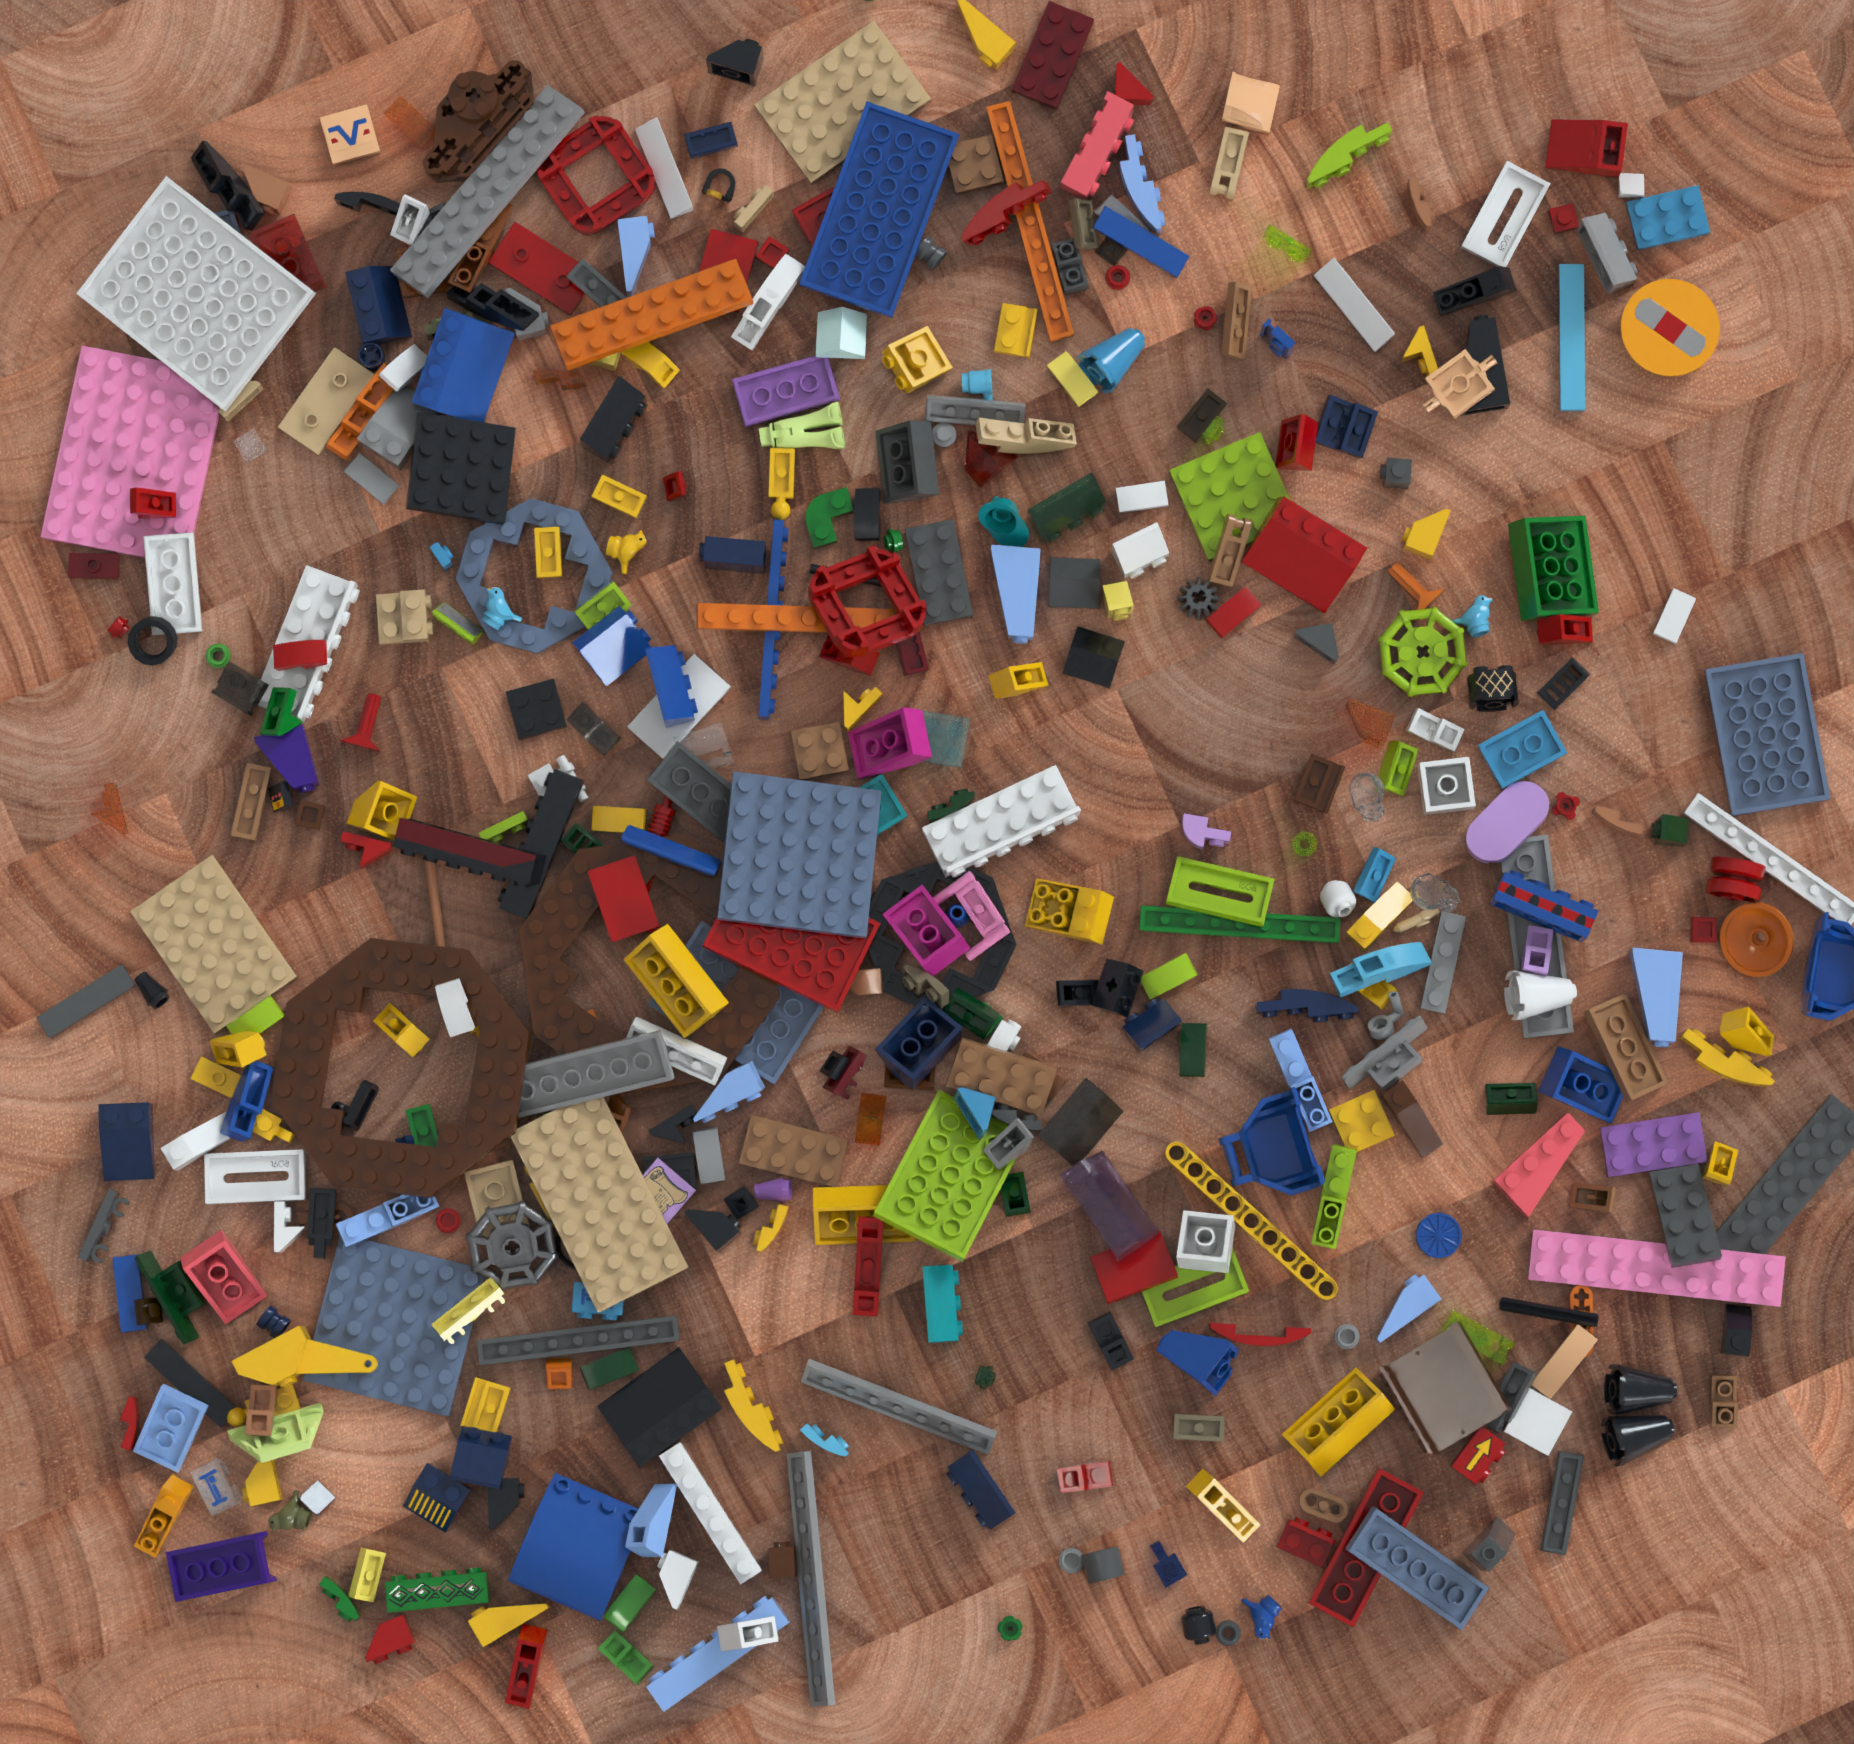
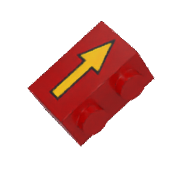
[1449,1427,1506,1485]

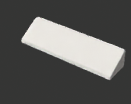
[635,118,694,219]
[1314,258,1395,352]
[626,1017,727,1086]

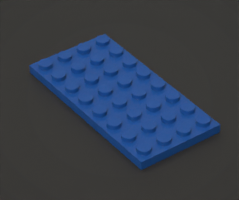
[799,101,959,318]

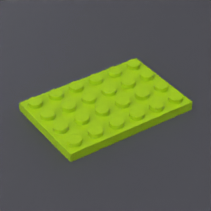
[873,1090,1016,1262]

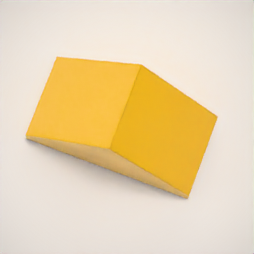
[1702,1141,1738,1186]

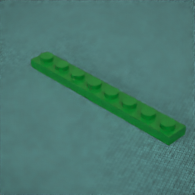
[1139,906,1341,944]

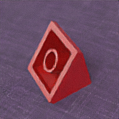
[1275,414,1318,471]

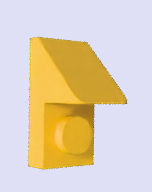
[1401,326,1438,377]
[843,687,883,732]

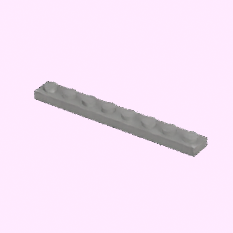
[801,1359,997,1455]

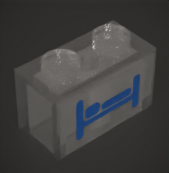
[189,1458,243,1517]

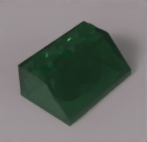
[1027,472,1106,543]

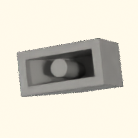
[505,288,550,341]

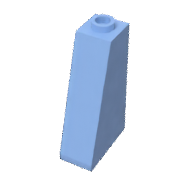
[991,545,1041,644]
[1629,948,1683,1048]

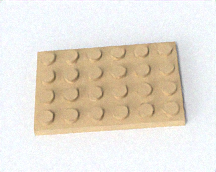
[754,21,931,185]
[130,855,298,1035]

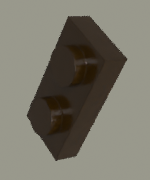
[1177,389,1227,443]

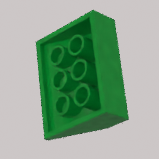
[1508,516,1599,621]

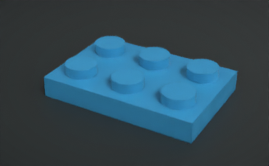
[1626,185,1710,251]
[1477,710,1567,790]

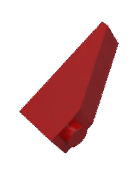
[505,1624,548,1709]

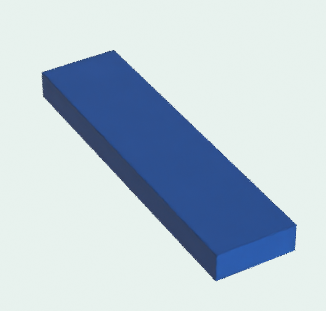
[1092,206,1189,278]

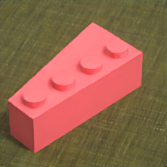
[1060,91,1135,199]
[1491,1113,1585,1219]

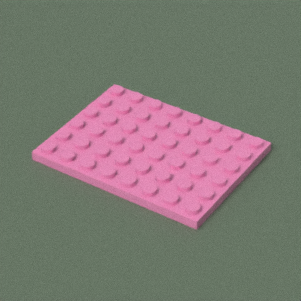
[40,346,220,558]

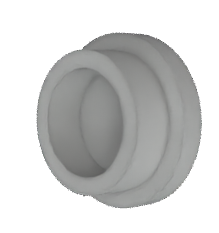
[932,422,956,447]
[1334,1324,1360,1349]
[1059,1548,1084,1573]

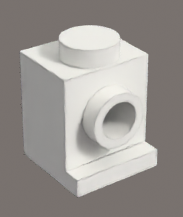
[987,1019,1021,1051]

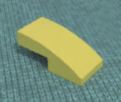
[1047,351,1098,407]

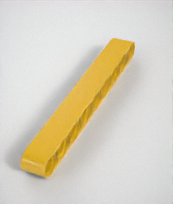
[1164,1141,1338,1301]

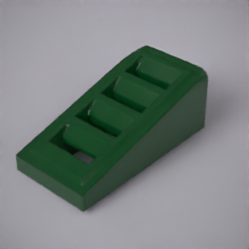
[560,822,604,854]

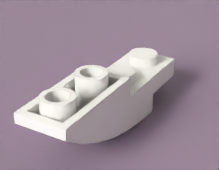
[731,254,805,350]

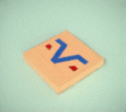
[320,104,381,166]

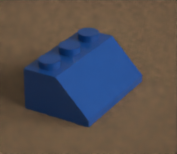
[645,645,698,728]

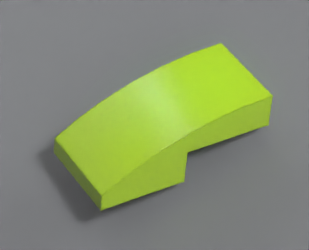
[1141,953,1198,999]
[226,995,284,1034]

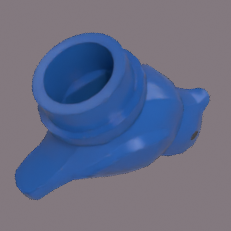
[1241,1595,1282,1640]

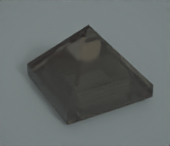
[1095,237,1128,266]

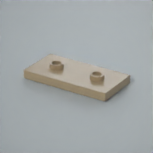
[278,347,374,456]

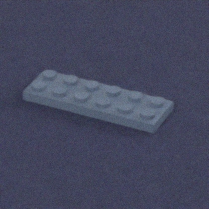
[1345,1506,1489,1630]

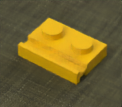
[994,303,1038,358]
[460,1377,511,1432]

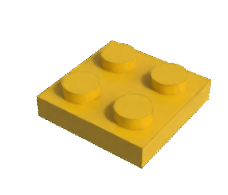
[1328,1090,1395,1152]

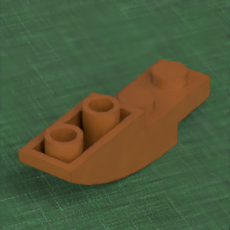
[448,203,514,293]

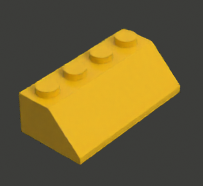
[623,924,729,1039]
[813,1185,915,1245]
[1281,1367,1395,1477]

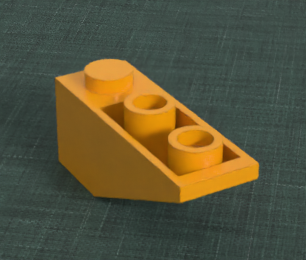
[134,1474,194,1558]

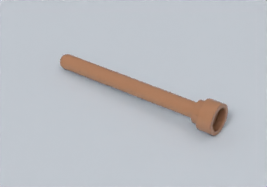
[424,860,446,947]

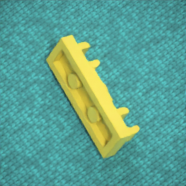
[431,1277,505,1344]

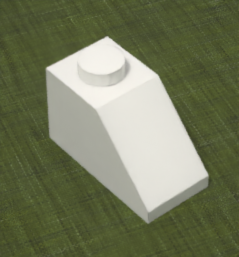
[717,1616,779,1651]

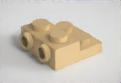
[376,589,433,645]

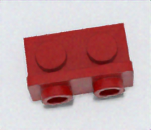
[1276,1517,1336,1568]

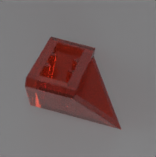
[964,430,1018,488]

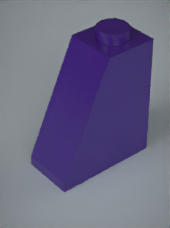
[254,724,320,793]

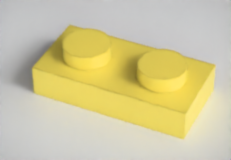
[348,1547,386,1603]

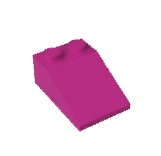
[848,707,932,779]
[882,884,970,976]

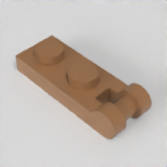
[1207,514,1252,587]

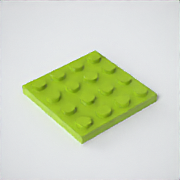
[1169,432,1290,561]

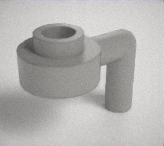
[1368,991,1404,1040]

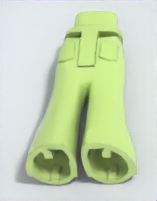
[759,402,845,449]

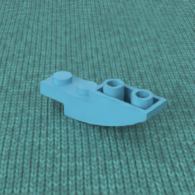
[1330,942,1432,998]

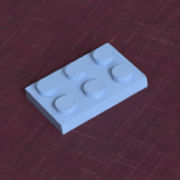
[133,1384,209,1473]

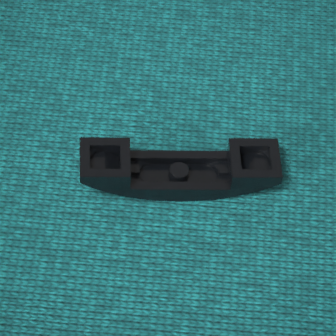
[334,192,426,235]

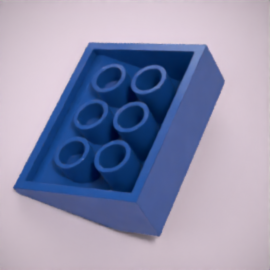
[412,308,515,422]

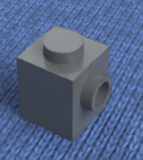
[1380,457,1412,489]

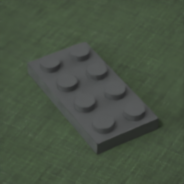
[905,519,973,626]
[646,741,731,843]
[1649,1163,1722,1268]

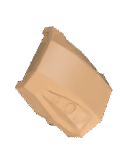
[1222,72,1280,134]

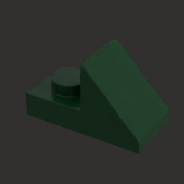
[1001,1172,1031,1217]

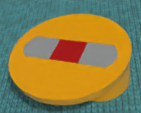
[1621,279,1720,376]

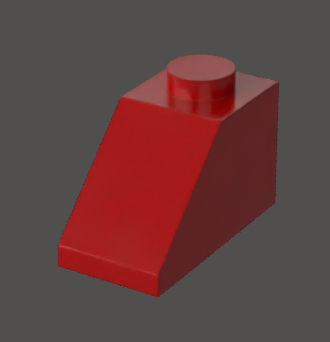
[1537,614,1593,645]

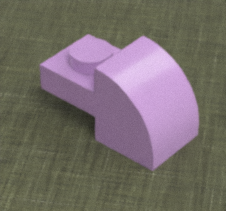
[1182,814,1231,850]
[1521,925,1553,976]

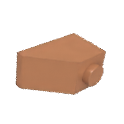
[243,164,292,215]

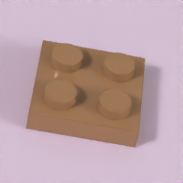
[949,134,1004,195]
[791,722,849,780]

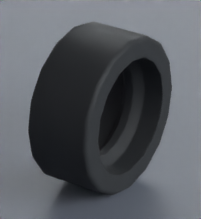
[128,616,178,666]

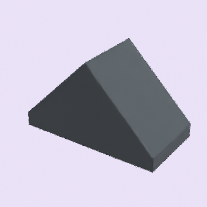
[1293,623,1339,664]

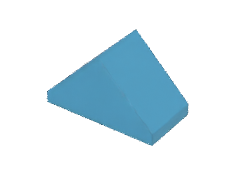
[953,1087,996,1140]

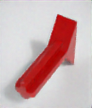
[340,693,381,752]

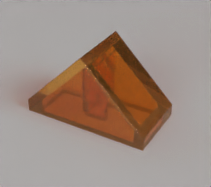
[855,1093,886,1146]

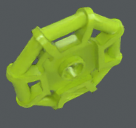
[1377,606,1468,697]

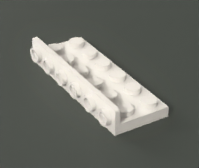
[252,565,360,723]
[921,765,1081,878]

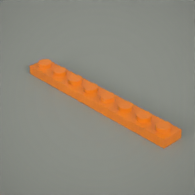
[696,603,894,633]

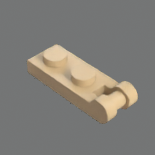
[1209,126,1249,199]

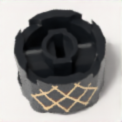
[1467,665,1519,712]

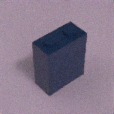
[699,536,767,574]

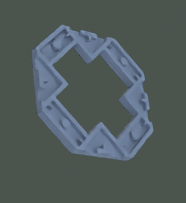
[456,498,613,654]

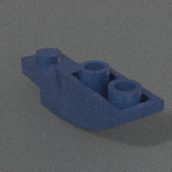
[1255,989,1359,1023]

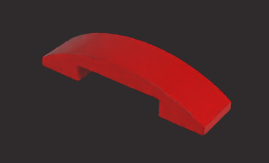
[853,1216,883,1317]
[1209,1323,1311,1346]

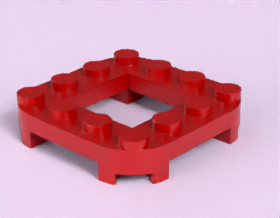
[537,115,655,235]
[808,546,927,658]

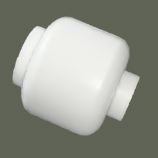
[1320,880,1356,918]

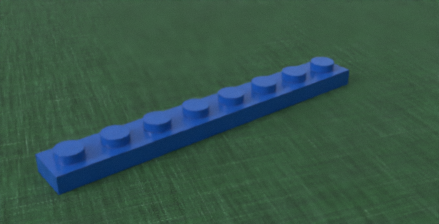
[759,520,789,720]

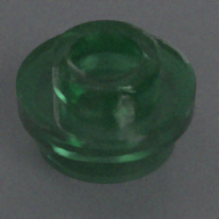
[975,1365,996,1390]

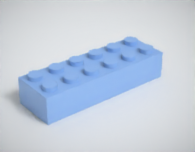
[646,1596,790,1712]

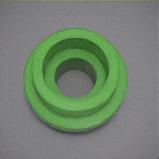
[206,644,231,669]

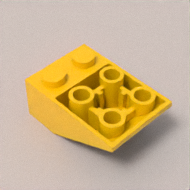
[1024,878,1114,945]

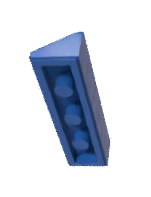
[621,825,721,878]

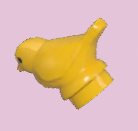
[606,530,647,574]

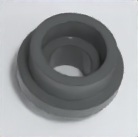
[1215,1620,1241,1646]

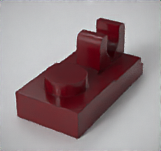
[822,1046,867,1099]

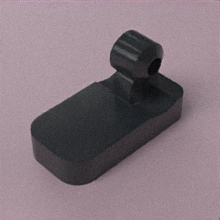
[331,1080,379,1131]

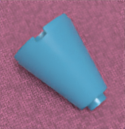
[1077,328,1145,394]

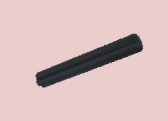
[1499,1297,1599,1327]

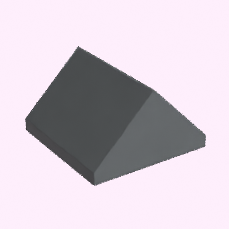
[1049,557,1100,609]

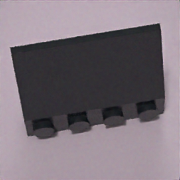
[597,1347,723,1468]

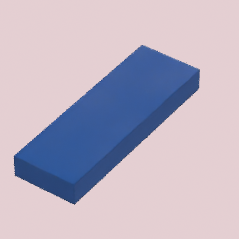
[113,1254,147,1333]

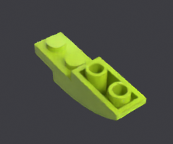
[1306,122,1393,189]
[1311,1144,1357,1249]

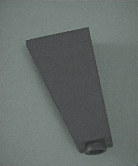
[1462,1516,1515,1572]

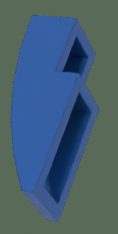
[220,1060,274,1142]

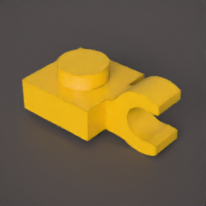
[253,1109,295,1143]

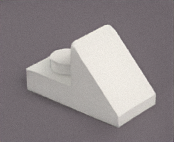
[274,1202,307,1253]

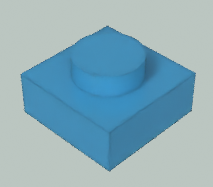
[430,542,454,571]

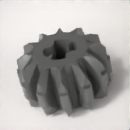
[1177,577,1220,620]

